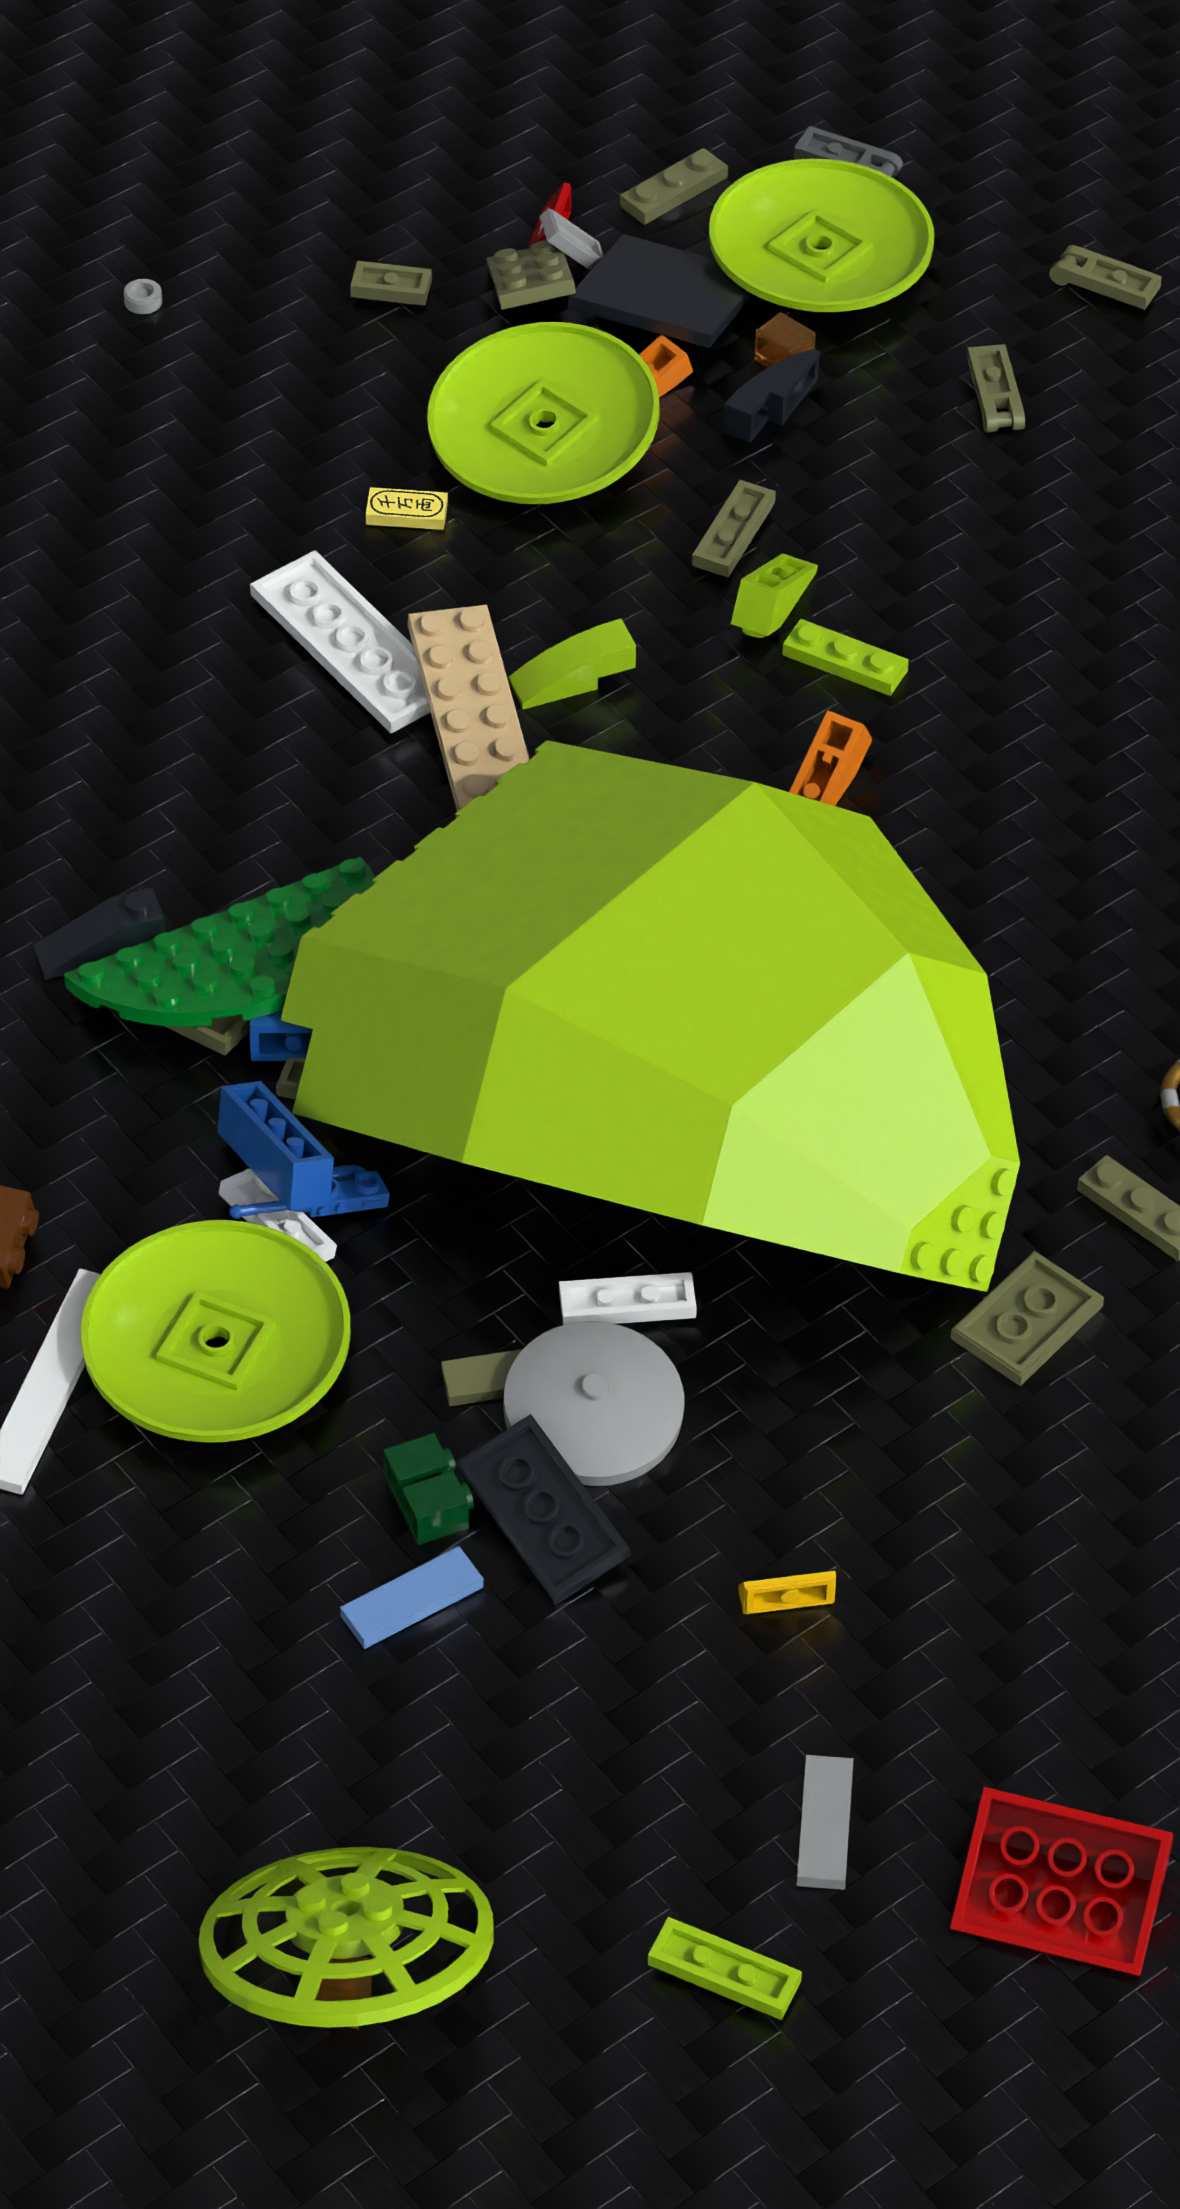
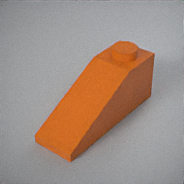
[789,710,872,806]

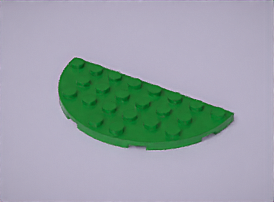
[63,857,375,1027]

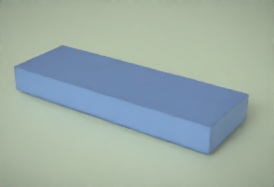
[340,1546,483,1649]

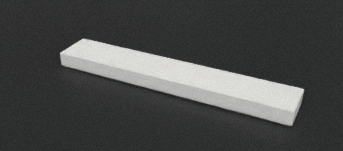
[0,1268,101,1495]

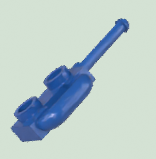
[229,1165,390,1219]

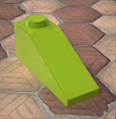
[731,553,818,638]

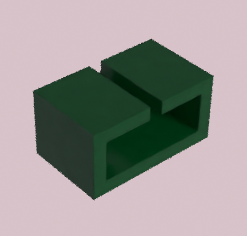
[383,1433,474,1545]

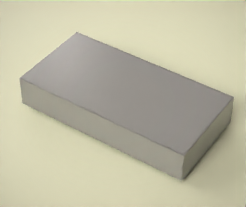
[539,208,604,271]

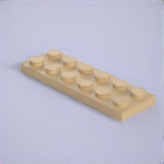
[407,605,529,812]

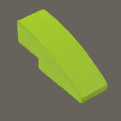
[508,618,636,710]

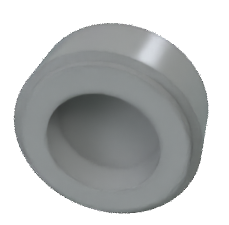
[124,279,162,314]

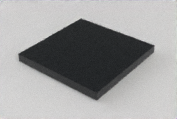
[568,234,753,348]

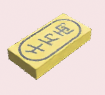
[366,487,448,530]

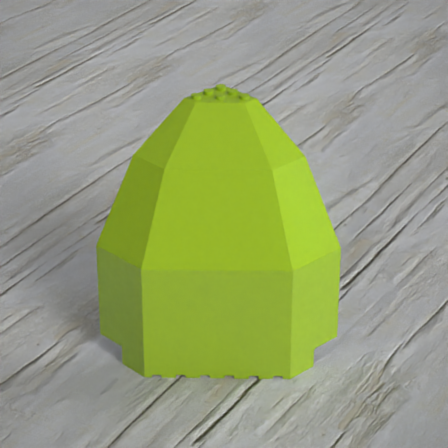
[281,741,1020,1292]

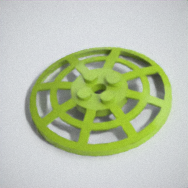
[199,1847,494,2028]

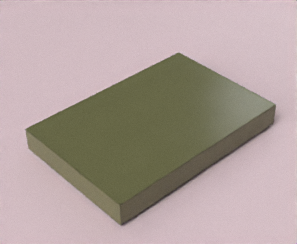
[950,1251,1104,1386]

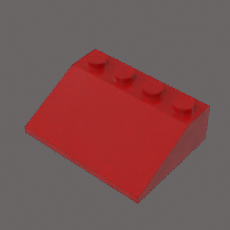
[950,1787,1174,1976]

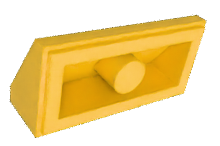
[738,1571,836,1614]

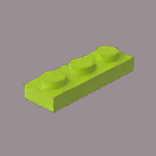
[782,619,909,696]
[648,1917,802,2020]

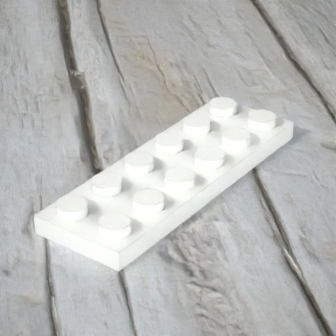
[250,550,430,733]

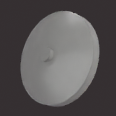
[503,1321,684,1486]

